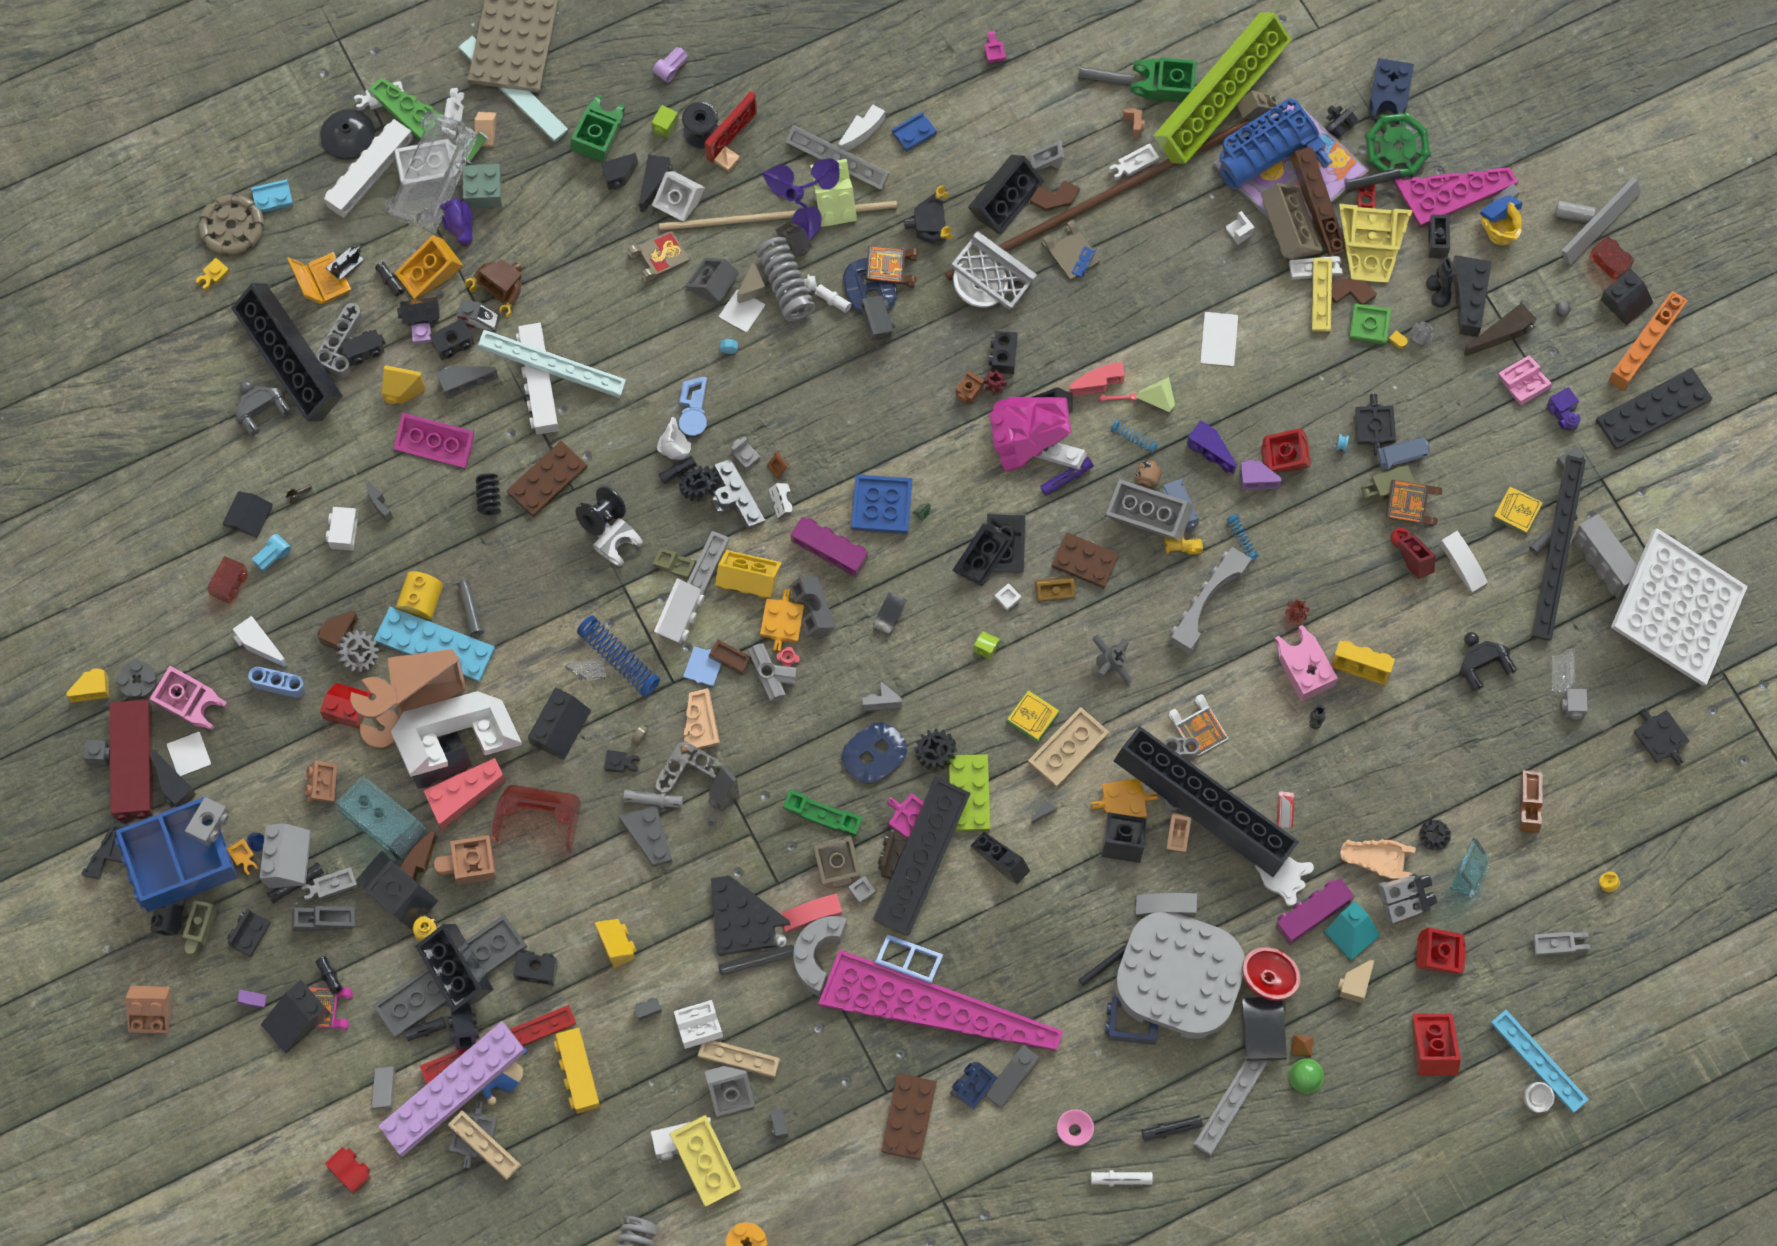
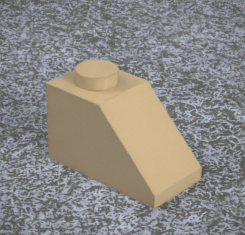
[1337,960,1374,1003]

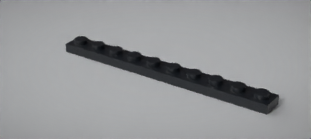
[1531,455,1586,641]

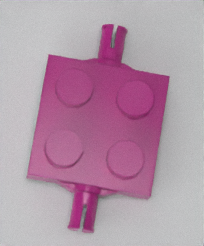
[886,793,923,839]

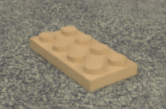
[1028,707,1109,788]

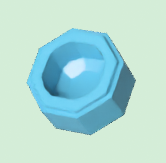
[720,339,738,354]

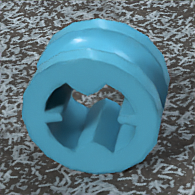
[1336,434,1349,452]

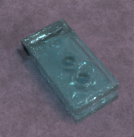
[336,775,429,862]

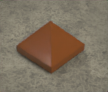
[767,452,789,479]
[1291,1034,1314,1057]

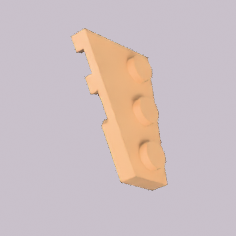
[682,688,720,754]

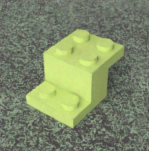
[810,159,857,227]

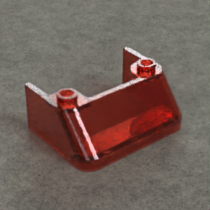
[491,785,581,853]

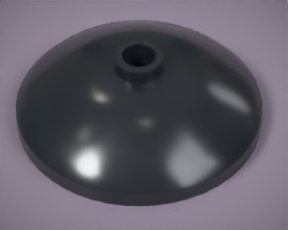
[320,109,375,160]

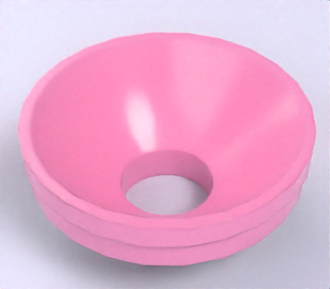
[1057,1109,1094,1147]

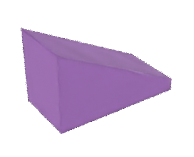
[237,990,266,1008]

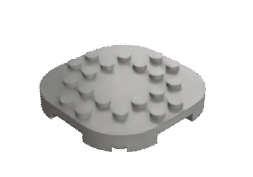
[1115,911,1245,1039]

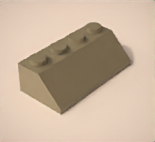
[1261,183,1323,260]

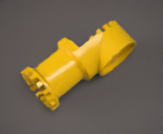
[1164,536,1203,555]

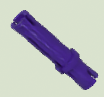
[1040,457,1094,496]

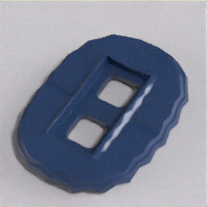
[843,258,897,314]
[841,722,907,783]

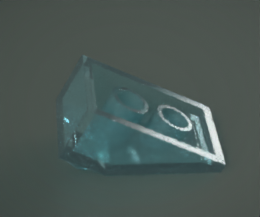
[1450,837,1490,898]

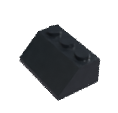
[528,687,591,760]
[412,731,472,789]

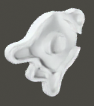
[1255,857,1314,907]

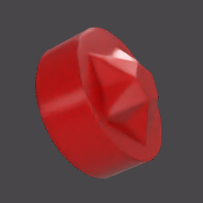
[1390,528,1410,548]

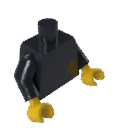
[904,186,953,244]

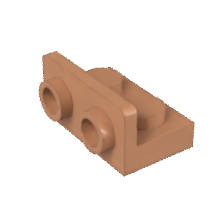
[304,761,337,803]

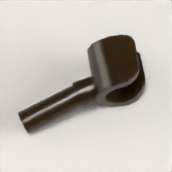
[286,485,312,504]

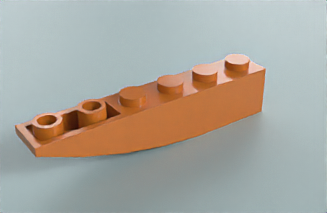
[1609,291,1688,391]

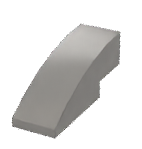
[1136,893,1197,917]

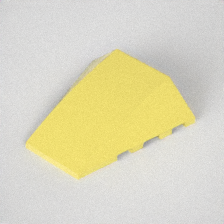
[1339,204,1413,283]

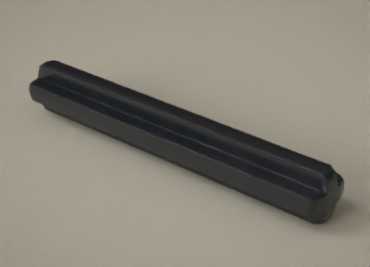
[718,945,794,975]

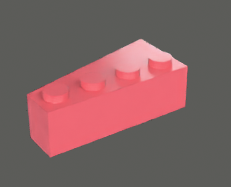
[424,758,505,831]

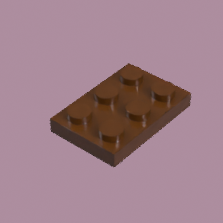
[1051,532,1119,589]

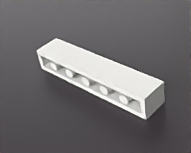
[324,119,413,218]
[516,323,559,435]

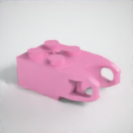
[1274,625,1338,702]
[150,666,228,730]

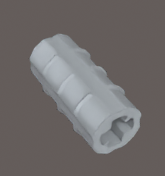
[1555,201,1595,223]

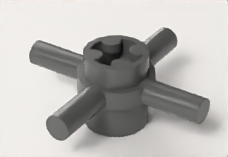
[1092,635,1133,684]

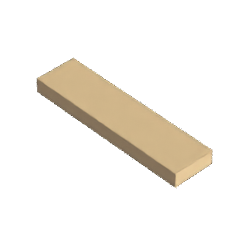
[698,1040,780,1079]
[448,1111,521,1180]

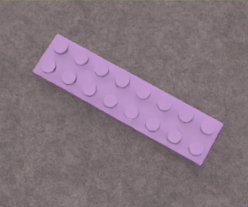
[379,1021,527,1157]

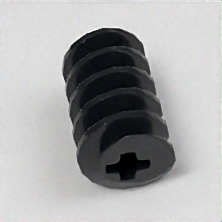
[475,473,501,515]

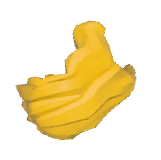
[1480,202,1522,246]

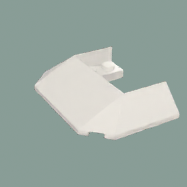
[391,691,522,777]

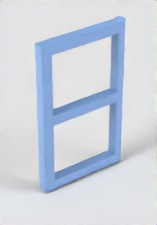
[875,934,943,983]

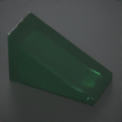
[912,503,931,521]

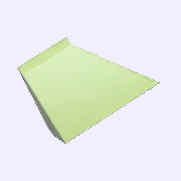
[1136,377,1175,412]

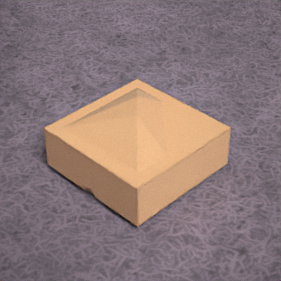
[714,147,740,172]

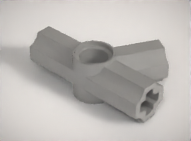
[748,644,797,702]

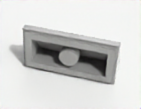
[372,1067,395,1109]

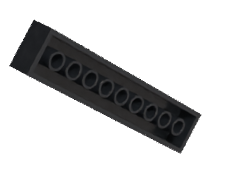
[1113,726,1299,877]

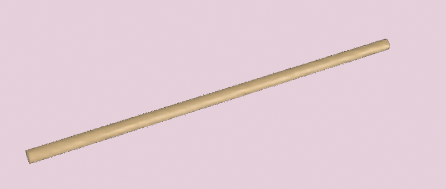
[659,201,897,231]

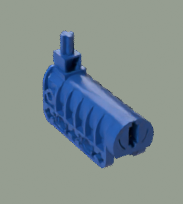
[1219,99,1333,190]

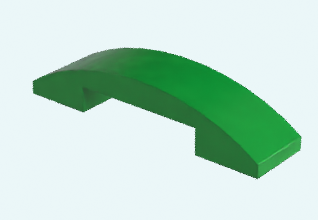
[783,789,863,836]

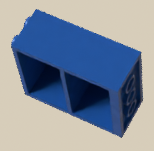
[115,796,238,912]

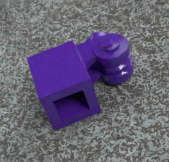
[1547,387,1580,430]

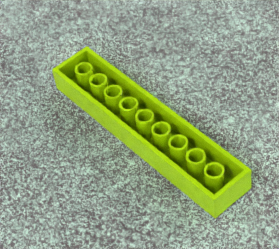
[1153,12,1292,164]

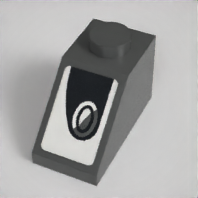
[457,299,500,332]

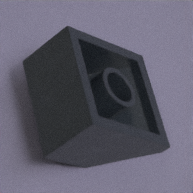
[1600,269,1653,325]
[1102,812,1147,863]

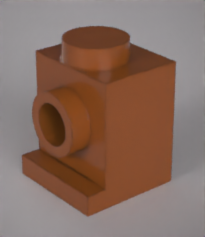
[956,371,984,405]

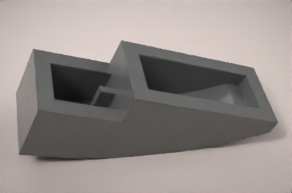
[292,906,355,931]

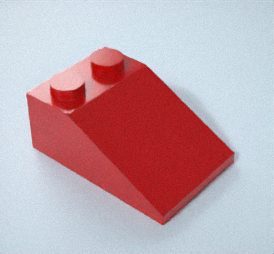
[1412,1014,1461,1075]

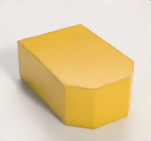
[1389,331,1408,349]

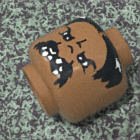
[1135,460,1162,489]

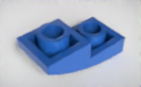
[1480,195,1522,222]

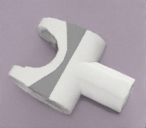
[593,518,643,567]

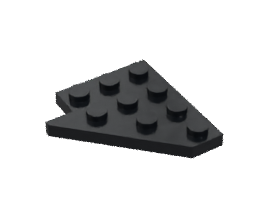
[711,875,791,956]

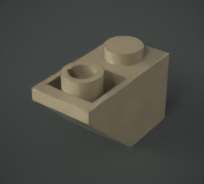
[1237,91,1278,120]

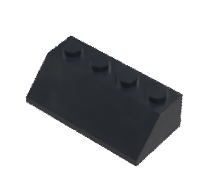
[968,154,1044,234]
[415,924,494,1012]

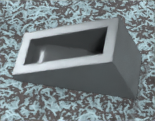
[1031,800,1057,824]

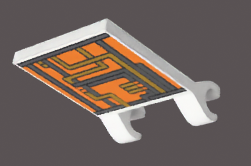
[1169,694,1228,756]

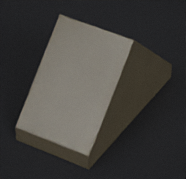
[737,263,765,303]

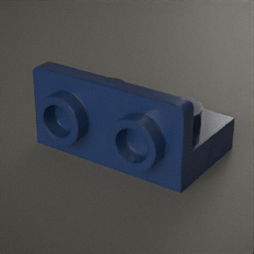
[950,1062,997,1109]

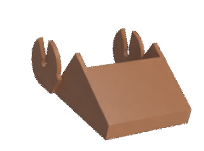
[350,649,466,749]

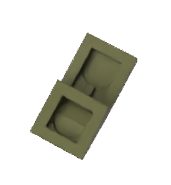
[653,548,697,580]

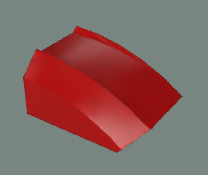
[1261,428,1311,472]
[1415,927,1466,974]

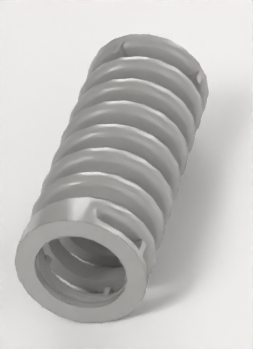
[756,237,816,321]
[617,1216,659,1246]

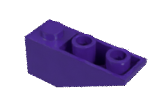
[1187,420,1237,474]

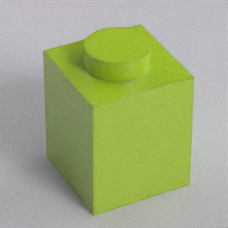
[651,105,679,138]

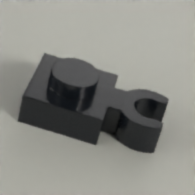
[604,750,640,773]

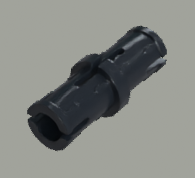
[375,262,405,297]
[658,456,697,484]
[1309,705,1326,729]
[315,956,343,994]
[404,1017,446,1042]

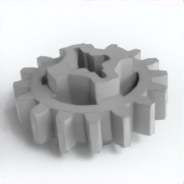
[336,630,379,672]

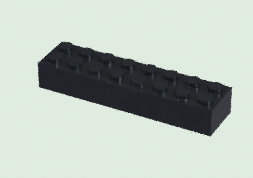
[231,283,343,421]

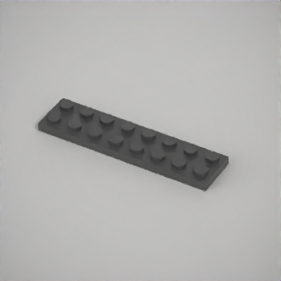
[372,915,527,1039]

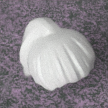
[657,417,691,460]

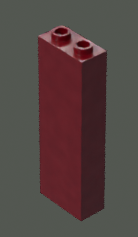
[109,700,154,821]

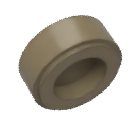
[631,725,648,744]

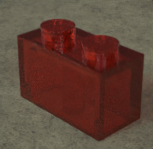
[1589,236,1634,282]
[206,556,248,604]

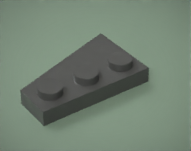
[619,806,672,867]

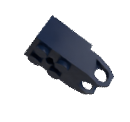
[1369,58,1414,125]

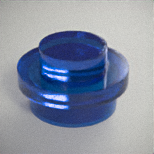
[247,832,264,852]

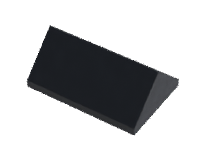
[952,523,1013,586]

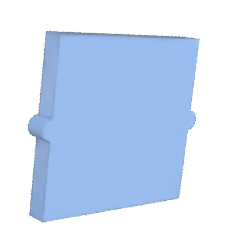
[683,646,722,687]

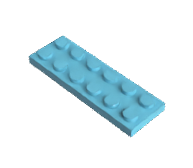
[374,607,495,682]

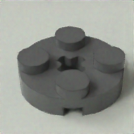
[117,660,157,699]

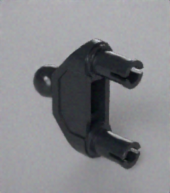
[1459,632,1517,692]

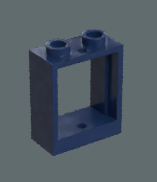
[1105,997,1158,1045]

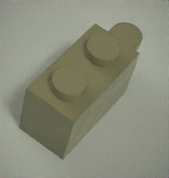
[1361,465,1415,503]
[182,900,217,957]

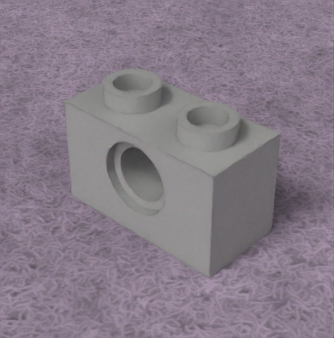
[185,797,229,847]

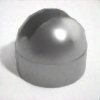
[1555,301,1571,316]

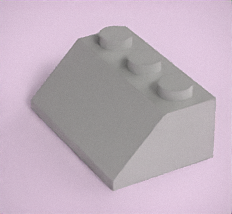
[260,824,311,888]

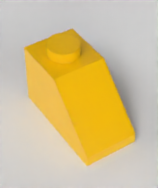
[67,669,109,703]

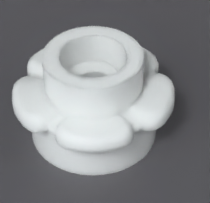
[804,275,817,293]

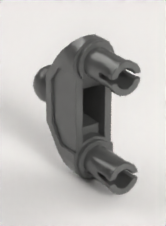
[236,380,292,437]

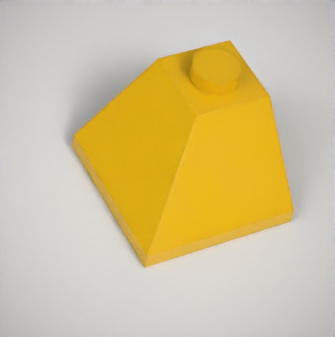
[382,365,426,405]

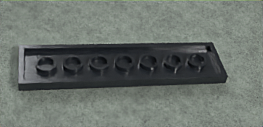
[872,777,971,936]

